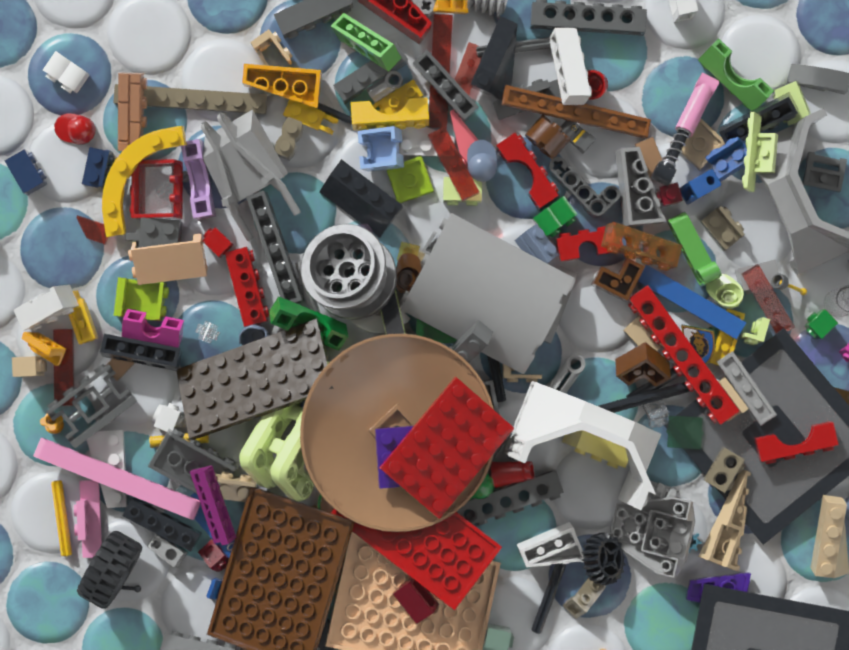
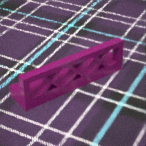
[190,465,236,545]

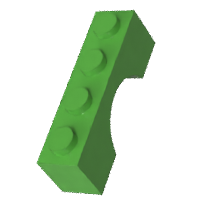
[698,38,774,111]

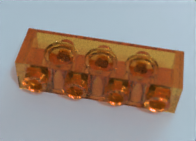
[601,222,682,271]

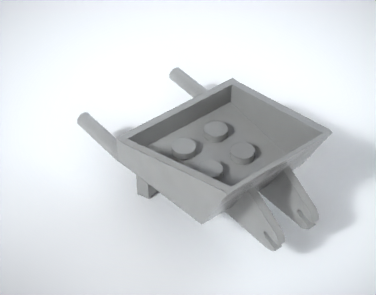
[201,110,301,241]

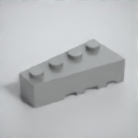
[615,147,666,227]

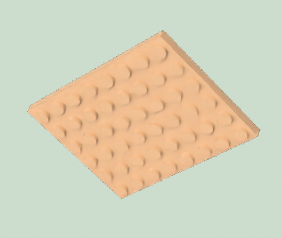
[325,532,501,650]

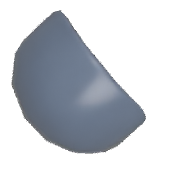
[239,324,269,345]

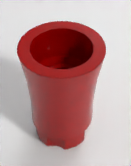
[491,461,534,488]

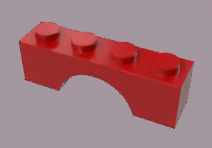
[495,133,559,210]
[754,421,839,464]

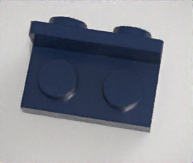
[82,147,115,189]

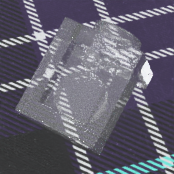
[642,400,669,428]

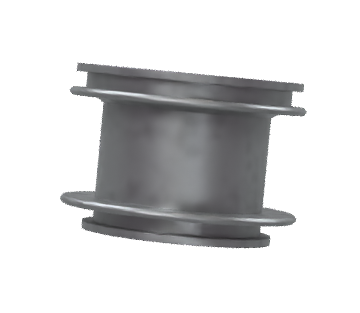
[301,224,397,320]

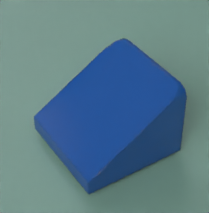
[206,577,223,600]

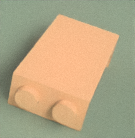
[128,234,208,285]

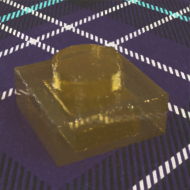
[397,241,420,261]

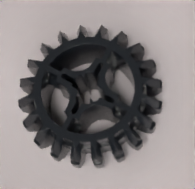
[581,532,626,585]

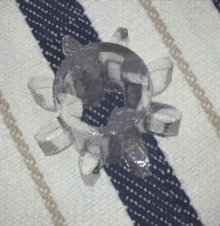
[195,321,221,344]

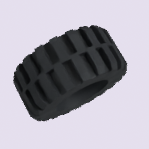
[77,531,143,609]

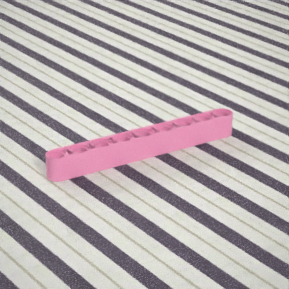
[33,438,201,520]

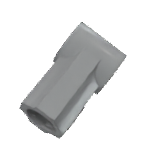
[366,71,403,103]

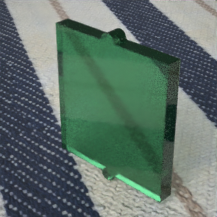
[666,416,704,449]

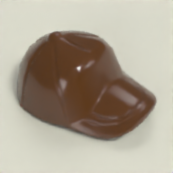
[396,253,422,294]

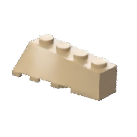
[811,495,849,578]

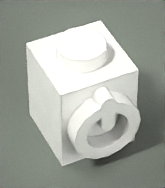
[152,403,184,432]

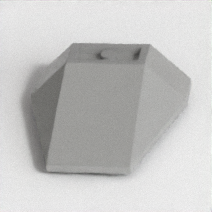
[610,497,696,578]

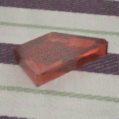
[76,215,108,245]

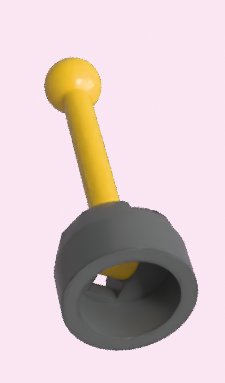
[771,273,807,296]

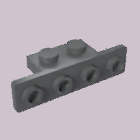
[493,79,561,120]

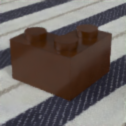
[591,258,645,302]
[615,342,671,387]

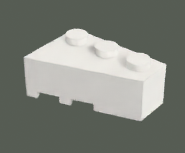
[14,285,79,332]
[517,522,584,567]

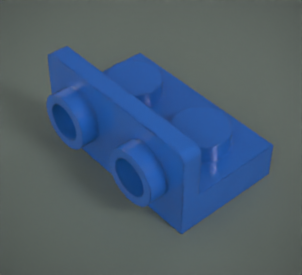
[705,137,747,181]

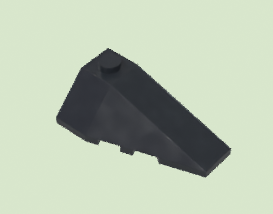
[469,16,518,101]

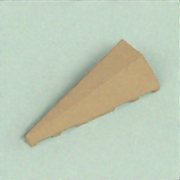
[698,470,751,572]

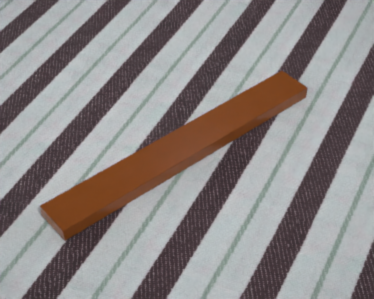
[502,85,651,139]

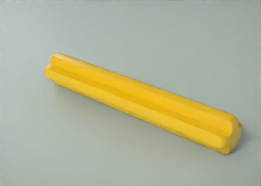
[51,480,72,556]

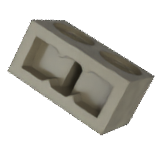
[703,447,745,493]

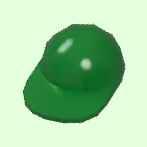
[470,473,494,500]

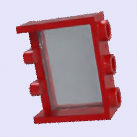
[129,159,183,220]

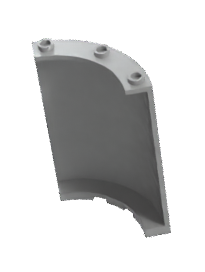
[400,213,574,374]

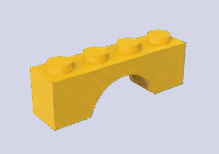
[351,97,429,132]

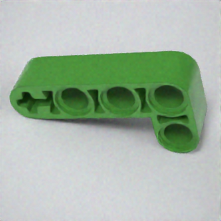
[667,211,722,286]

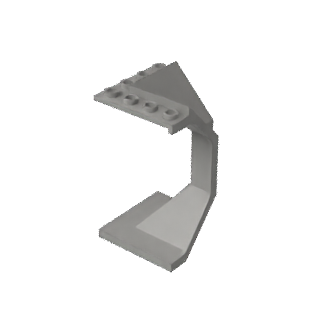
[757,108,849,275]

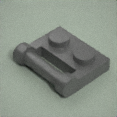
[802,151,847,192]

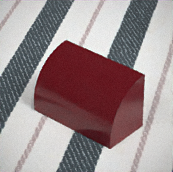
[393,577,439,624]

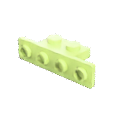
[742,112,778,192]

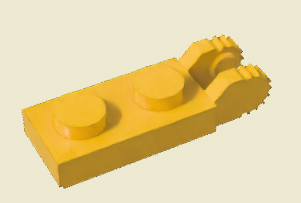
[283,99,339,135]

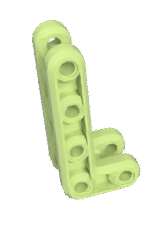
[239,403,314,502]

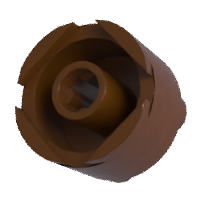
[525,115,571,159]

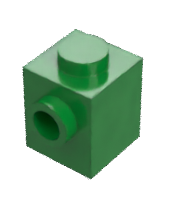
[804,309,838,339]

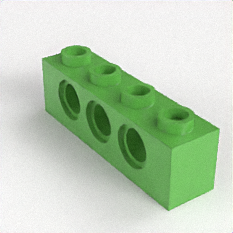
[331,13,401,72]

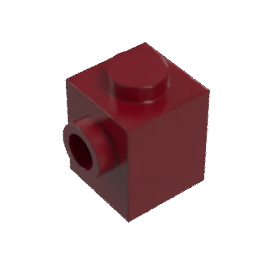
[655,182,683,208]

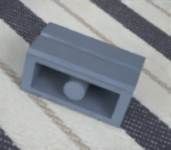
[514,224,559,264]

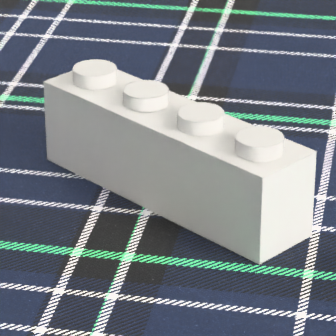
[549,28,592,105]

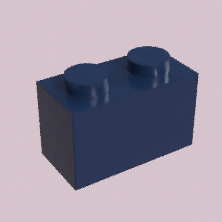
[5,149,47,196]

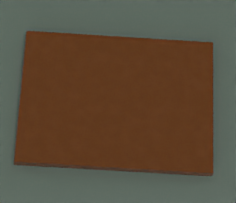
[207,487,355,650]

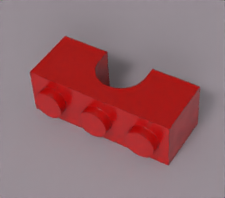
[555,226,618,262]

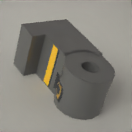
[560,120,596,154]

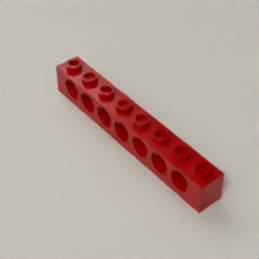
[628,285,739,425]

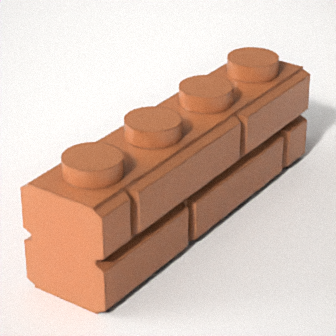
[118,72,148,151]

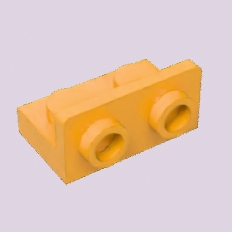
[21,332,66,366]

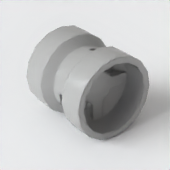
[651,482,677,499]

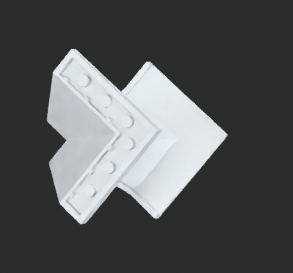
[503,381,661,510]

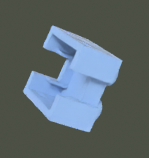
[358,126,404,172]

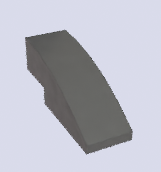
[787,64,849,95]

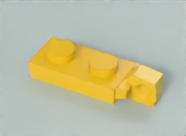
[69,290,98,345]

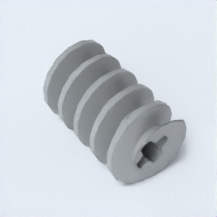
[467,0,508,18]

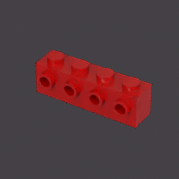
[225,247,270,327]

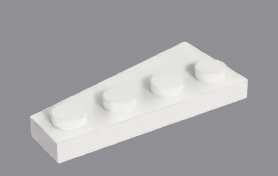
[87,430,128,508]

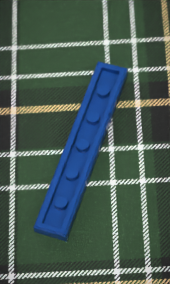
[638,264,746,339]

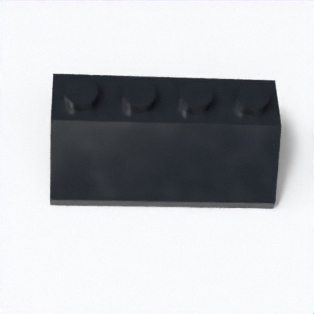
[319,159,403,238]

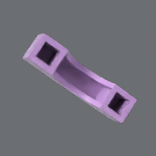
[181,139,216,220]

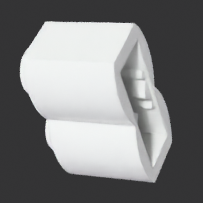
[43,51,90,93]

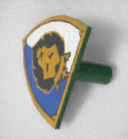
[681,324,716,364]

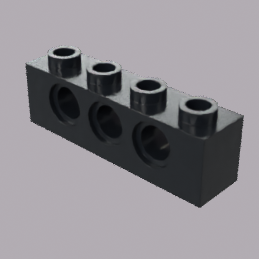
[100,333,182,371]
[122,497,202,552]

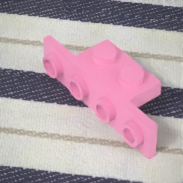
[74,480,102,558]

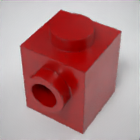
[202,227,234,258]

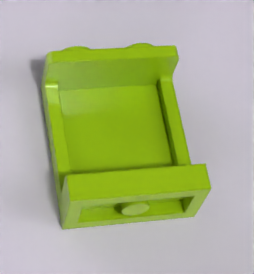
[113,277,169,321]

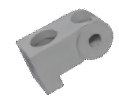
[148,534,188,567]

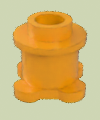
[40,412,64,434]

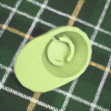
[706,274,744,309]

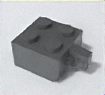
[125,218,182,248]

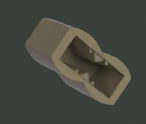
[275,117,303,161]

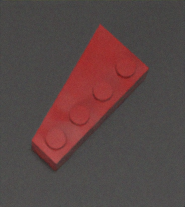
[357,0,432,45]

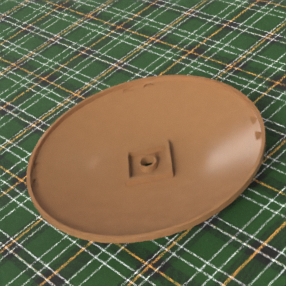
[300,334,493,532]

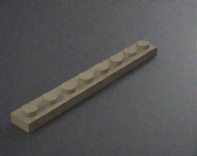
[113,84,267,114]

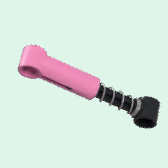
[651,72,719,187]

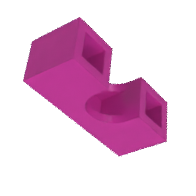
[121,309,184,348]

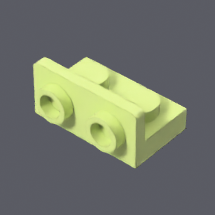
[740,317,770,346]

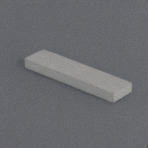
[717,351,777,426]

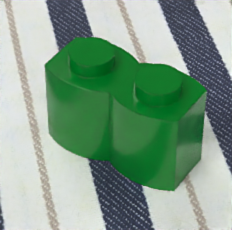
[532,196,577,238]

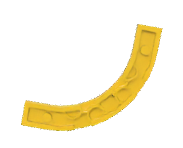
[102,126,187,237]

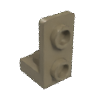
[562,578,606,619]

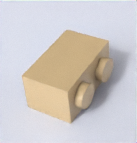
[12,356,47,377]

